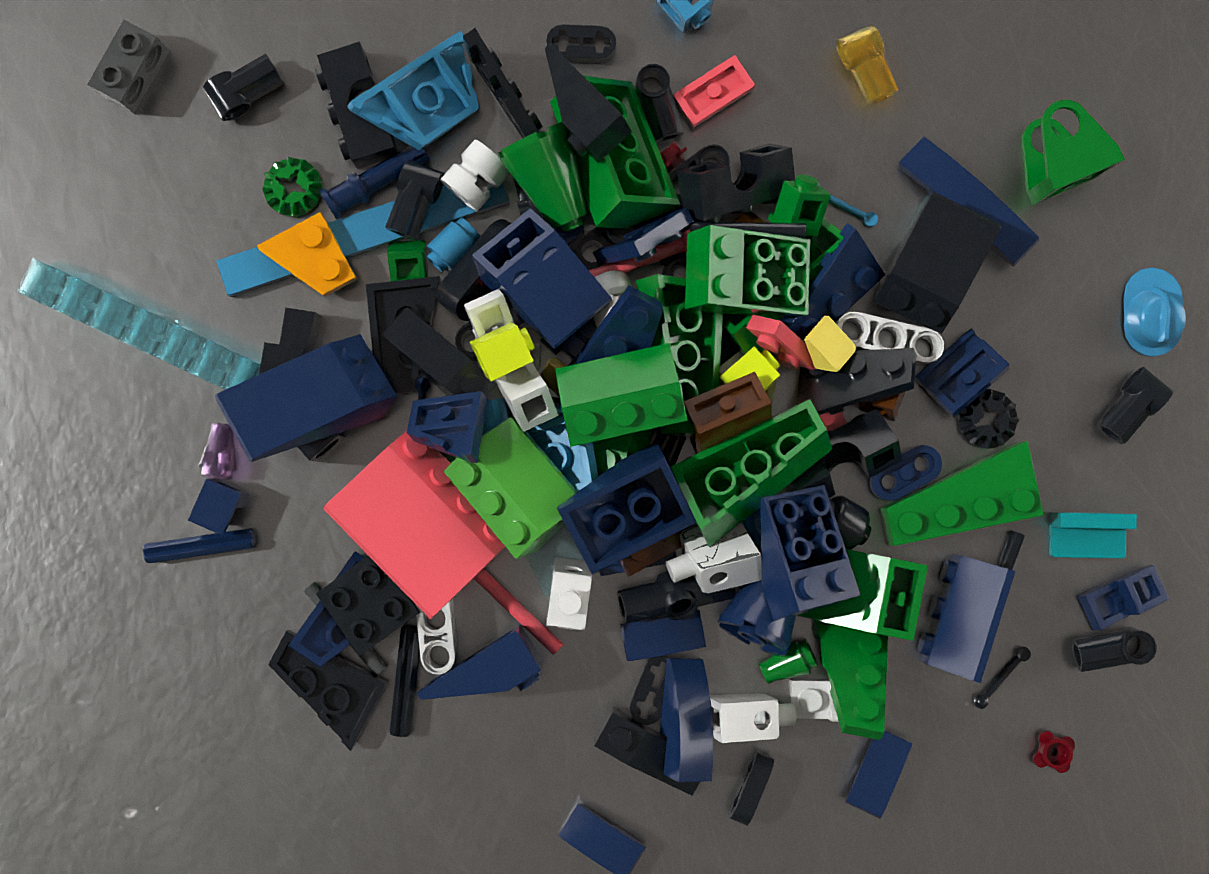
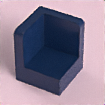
[188,479,250,534]

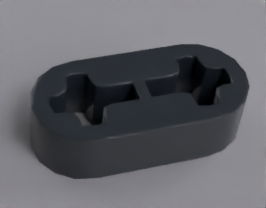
[546,24,616,64]
[630,655,670,725]
[729,751,774,826]

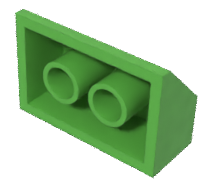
[444,416,577,559]

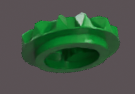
[262,156,322,217]

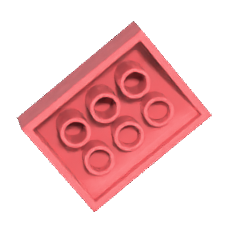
[323,431,506,619]

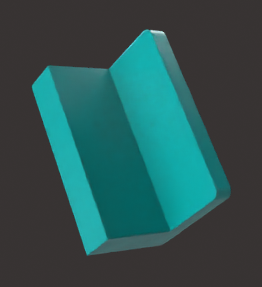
[1049,512,1137,559]

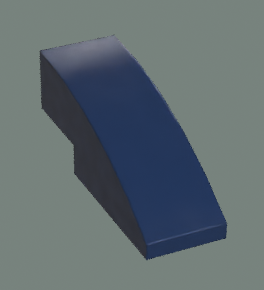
[660,658,713,782]

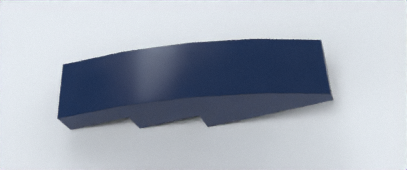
[899,136,1039,267]

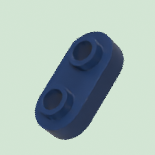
[869,445,942,501]

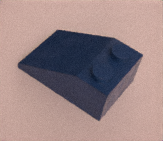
[557,442,697,574]
[416,624,544,700]

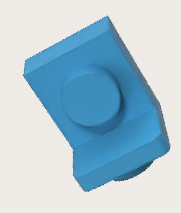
[655,0,714,33]

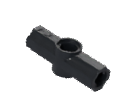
[617,571,736,623]

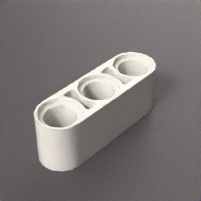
[835,312,944,366]
[415,599,459,675]

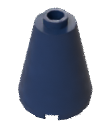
[718,580,796,656]

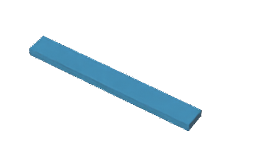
[216,183,510,297]

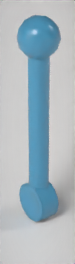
[818,184,878,228]

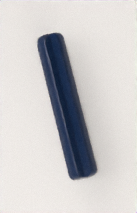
[143,528,256,563]

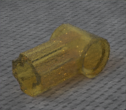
[836,24,898,106]

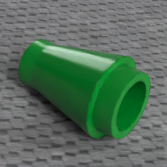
[759,639,818,684]

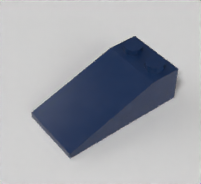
[214,334,397,463]

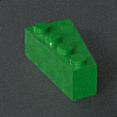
[636,274,723,438]
[671,399,832,547]

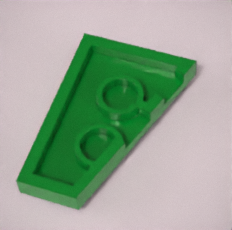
[811,620,888,740]

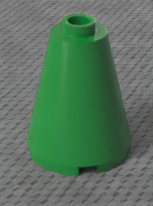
[497,122,588,233]

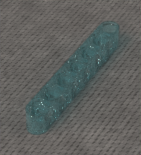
[17,258,260,390]

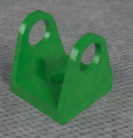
[1021,99,1125,205]

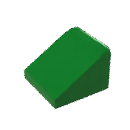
[387,240,428,281]

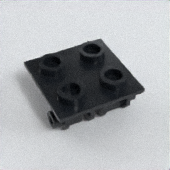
[316,556,420,656]

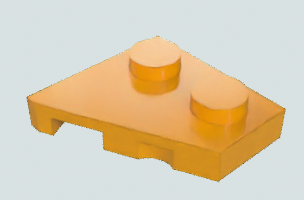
[257,212,358,297]

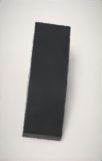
[259,307,322,374]

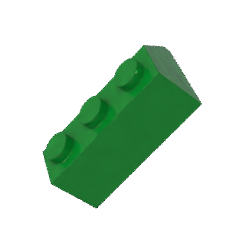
[555,343,688,447]

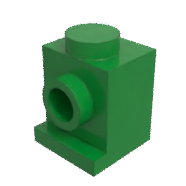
[768,174,831,236]

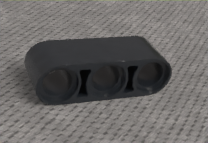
[436,219,511,321]

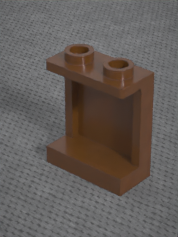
[684,372,772,454]

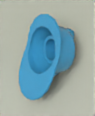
[1124,267,1186,356]

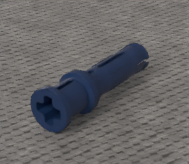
[320,146,430,220]

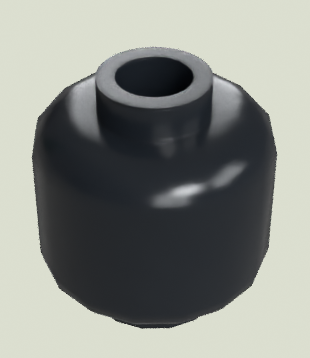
[829,495,872,550]

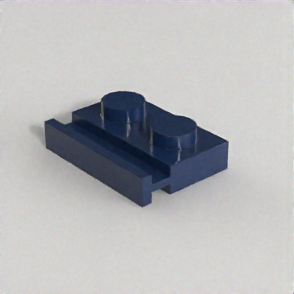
[915,328,1010,418]

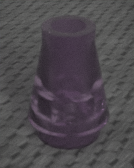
[199,423,237,480]

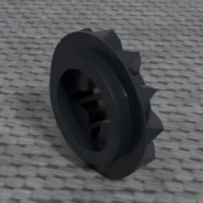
[958,389,1020,449]

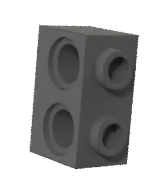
[87,20,170,114]

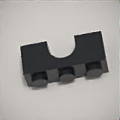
[315,41,398,169]
[677,143,795,222]
[787,408,903,498]

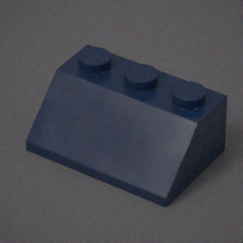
[918,554,1016,683]

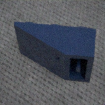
[472,208,612,349]
[760,485,860,621]

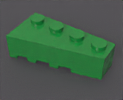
[878,441,1044,546]

